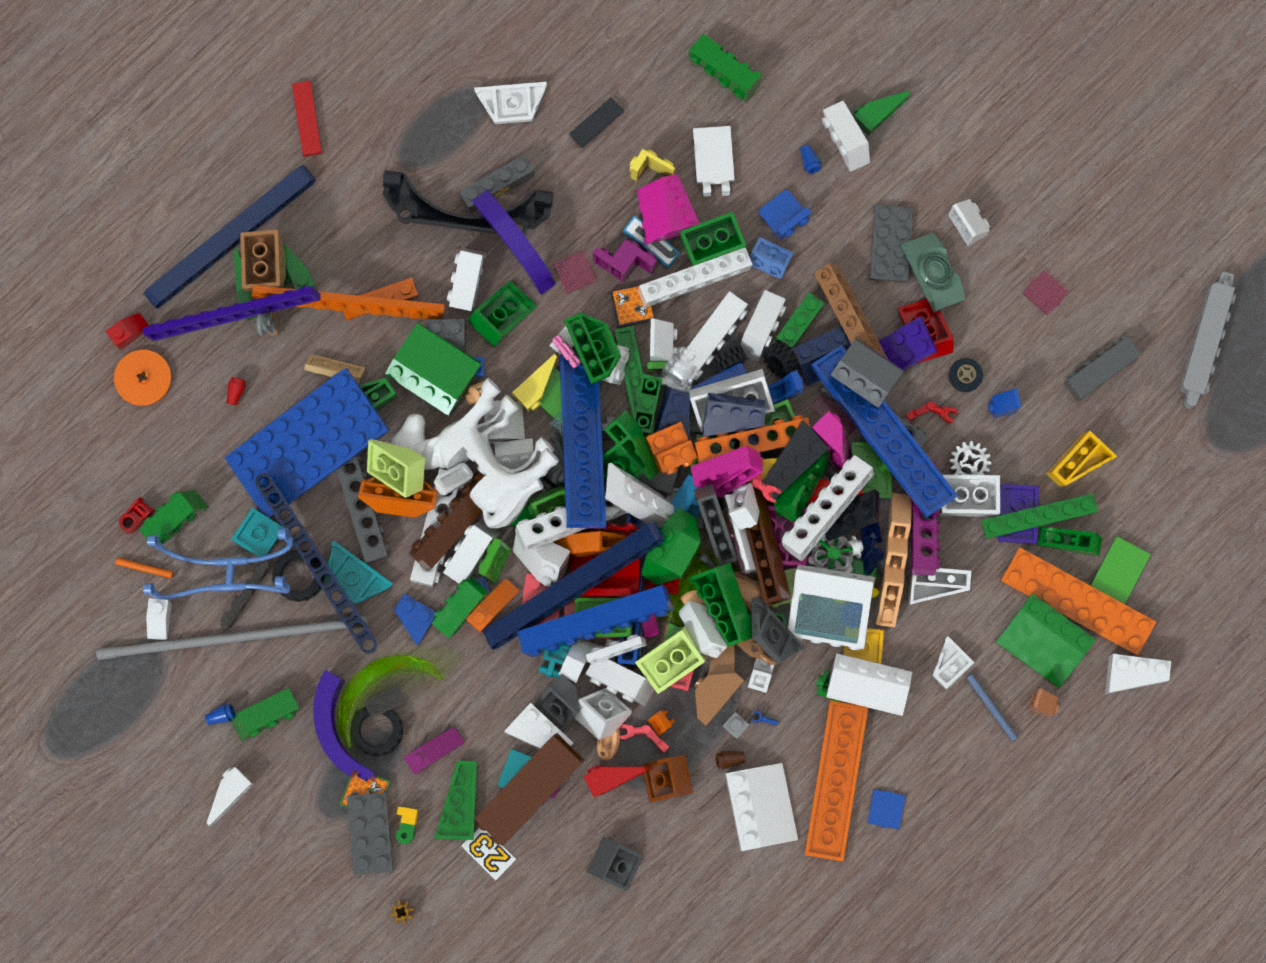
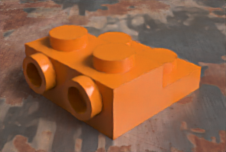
[645,422,698,475]

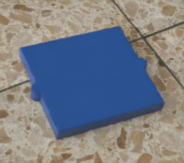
[868,789,905,829]

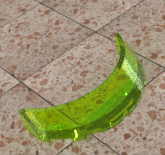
[337,655,444,750]

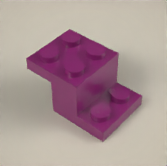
[593,239,657,283]

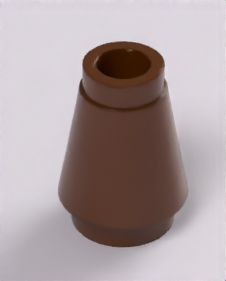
[716,750,745,770]

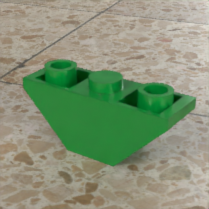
[634,374,662,434]

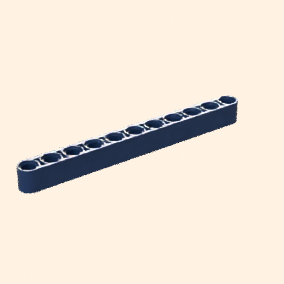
[144,165,316,309]
[255,473,378,654]
[483,522,665,649]

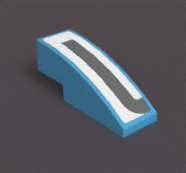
[623,215,680,269]

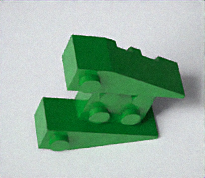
[234,242,317,320]
[603,410,659,488]

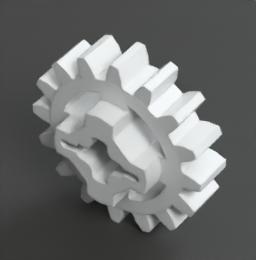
[949,441,991,475]

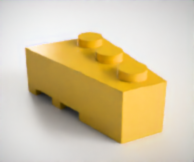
[1046,430,1117,487]

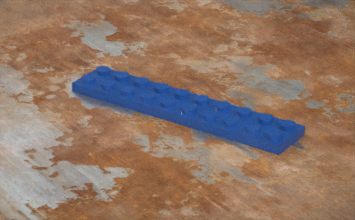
[810,345,958,518]
[559,354,606,528]

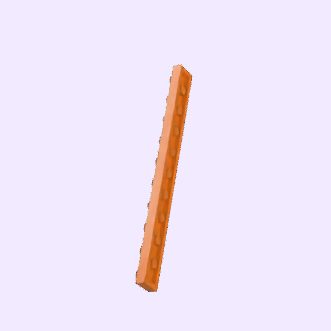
[251,285,444,319]

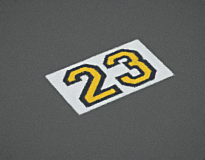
[461,828,516,880]

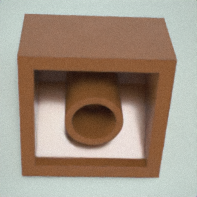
[642,755,693,802]

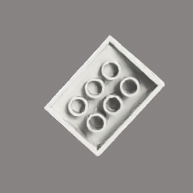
[723,494,757,576]
[725,763,798,851]

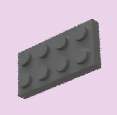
[870,205,913,283]
[347,792,393,875]

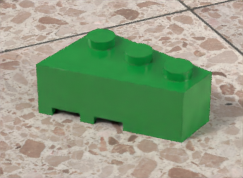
[360,378,398,411]
[139,490,209,544]
[231,688,299,742]

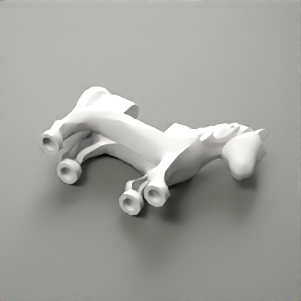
[388,378,559,528]

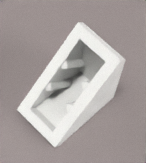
[559,640,593,683]

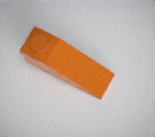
[466,578,520,634]

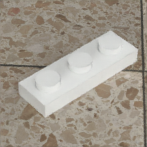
[586,635,647,664]

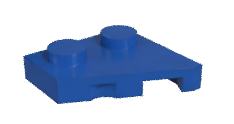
[394,594,436,646]

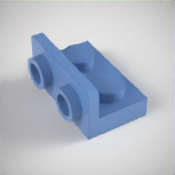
[750,237,794,279]

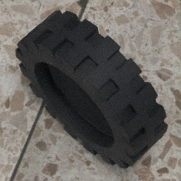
[272,549,325,602]
[350,703,403,756]

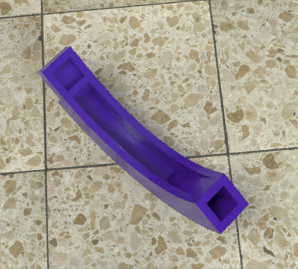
[472,190,556,295]
[313,670,378,782]

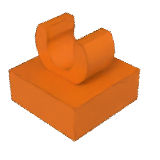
[647,710,675,736]

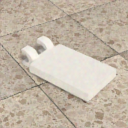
[693,126,734,197]

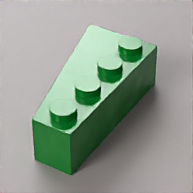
[688,34,762,102]

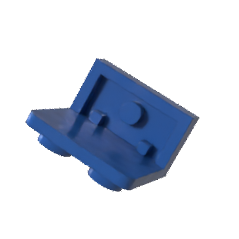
[759,190,812,241]

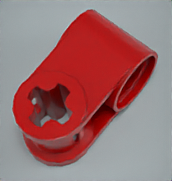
[119,497,155,534]

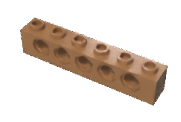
[814,263,888,359]

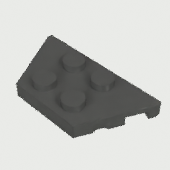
[751,596,805,664]

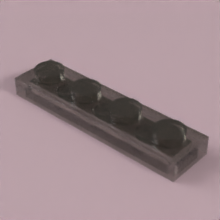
[220,561,272,631]

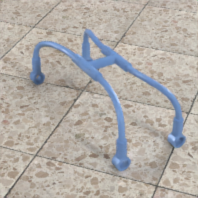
[143,528,293,600]

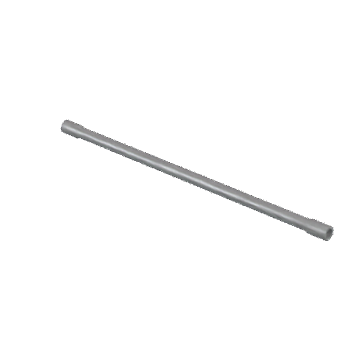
[96,615,368,660]

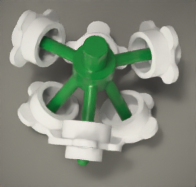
[808,534,863,573]

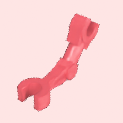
[752,457,781,503]
[619,724,669,753]

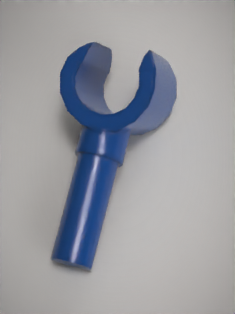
[751,711,778,725]

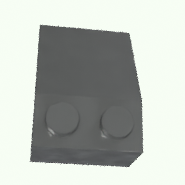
[426,319,466,353]

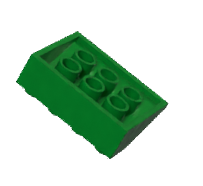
[385,322,482,415]
[996,593,1096,688]

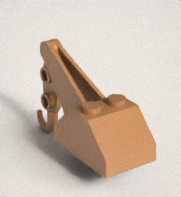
[695,638,780,727]

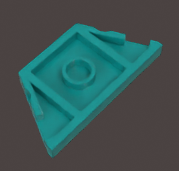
[325,540,394,605]

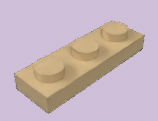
[304,354,365,384]

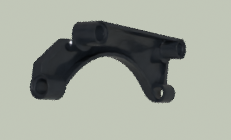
[383,170,553,235]

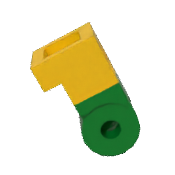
[396,807,419,844]

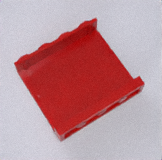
[569,523,641,598]

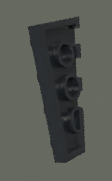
[762,420,829,499]

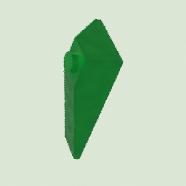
[774,451,830,522]

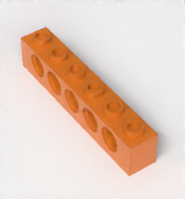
[694,415,811,464]

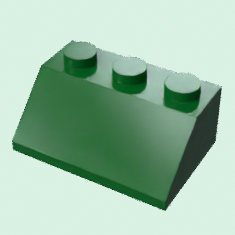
[679,211,747,266]

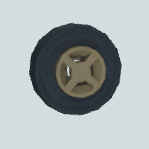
[948,358,983,392]

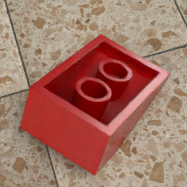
[897,299,954,363]
[583,764,653,797]

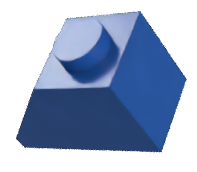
[988,388,1021,418]

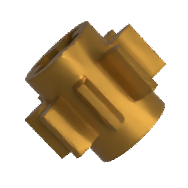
[390,900,414,924]

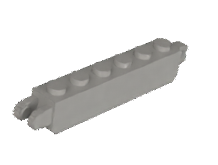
[1179,271,1236,409]

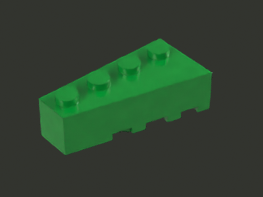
[688,563,752,647]

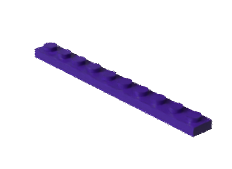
[143,286,321,341]

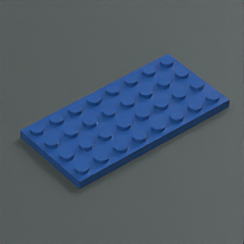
[224,368,390,519]

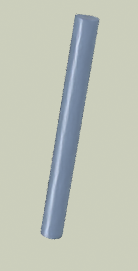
[967,674,1018,741]

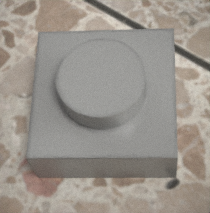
[722,712,749,739]

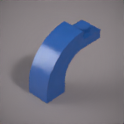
[768,371,803,405]

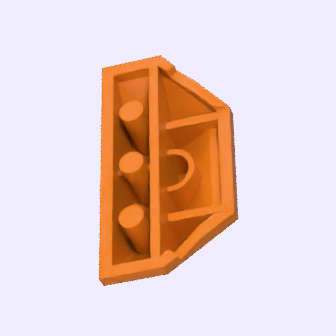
[358,477,438,518]

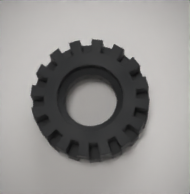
[763,341,799,378]
[711,345,748,374]

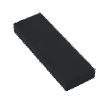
[569,97,624,148]

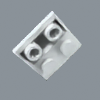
[494,438,534,470]

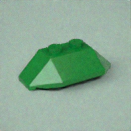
[564,312,621,384]
[641,508,701,586]

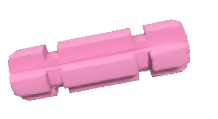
[552,335,581,368]

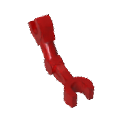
[903,402,958,423]

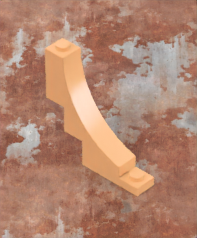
[876,493,912,627]

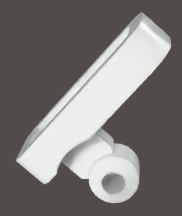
[434,463,473,495]

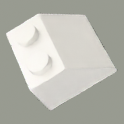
[948,199,990,246]
[650,319,677,364]
[484,400,525,443]
[575,688,632,740]

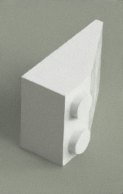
[513,535,570,587]

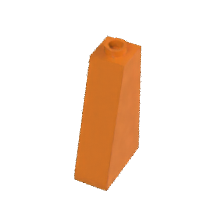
[553,531,626,558]

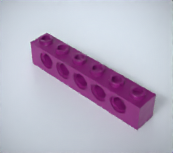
[911,462,940,576]

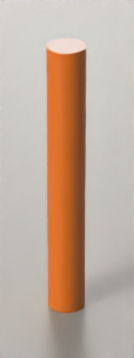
[115,557,174,579]

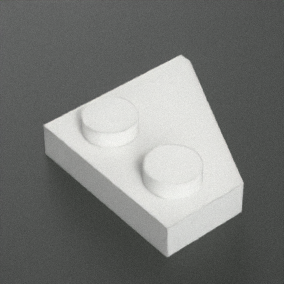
[933,636,974,690]

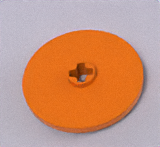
[114,349,172,406]

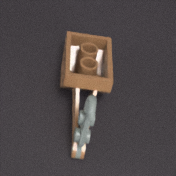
[240,230,286,336]

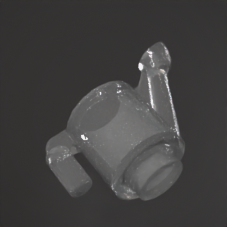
[652,346,698,387]

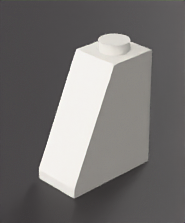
[679,600,727,658]

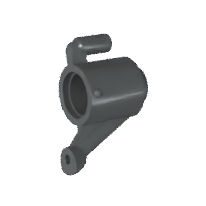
[539,432,564,491]

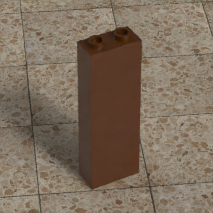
[475,733,585,846]

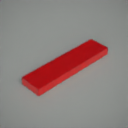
[292,81,322,157]

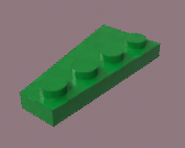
[434,761,477,840]

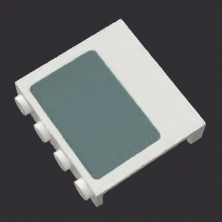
[788,564,875,650]

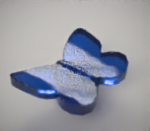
[855,535,884,575]

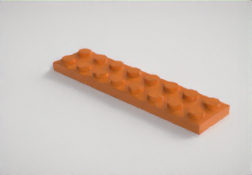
[1001,547,1157,656]
[804,700,868,862]

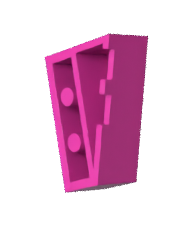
[691,446,763,499]

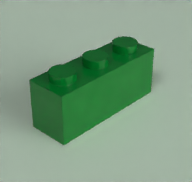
[775,292,824,350]
[431,578,489,639]

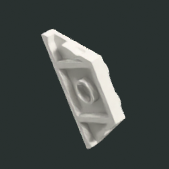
[474,82,547,124]

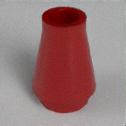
[226,377,247,406]

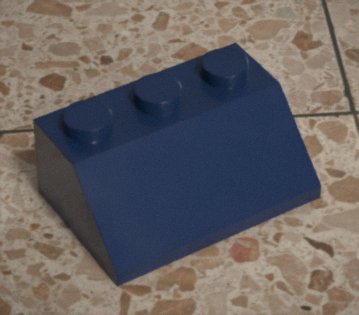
[792,326,851,386]

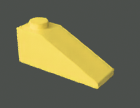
[512,354,557,412]

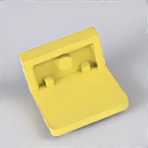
[629,149,675,181]

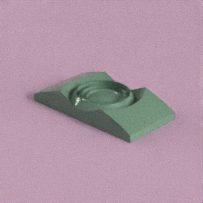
[901,233,966,312]

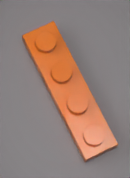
[343,278,419,321]

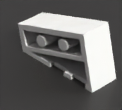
[447,248,487,311]
[740,290,786,361]
[443,520,501,583]
[1105,654,1171,694]
[504,703,574,749]

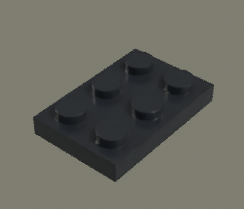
[825,489,880,541]

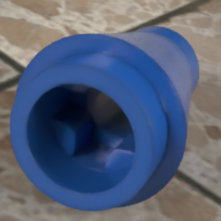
[800,145,822,174]
[205,703,236,725]

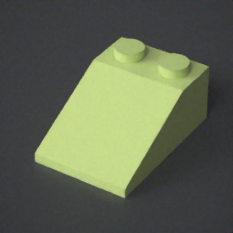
[367,439,425,498]
[635,626,708,694]

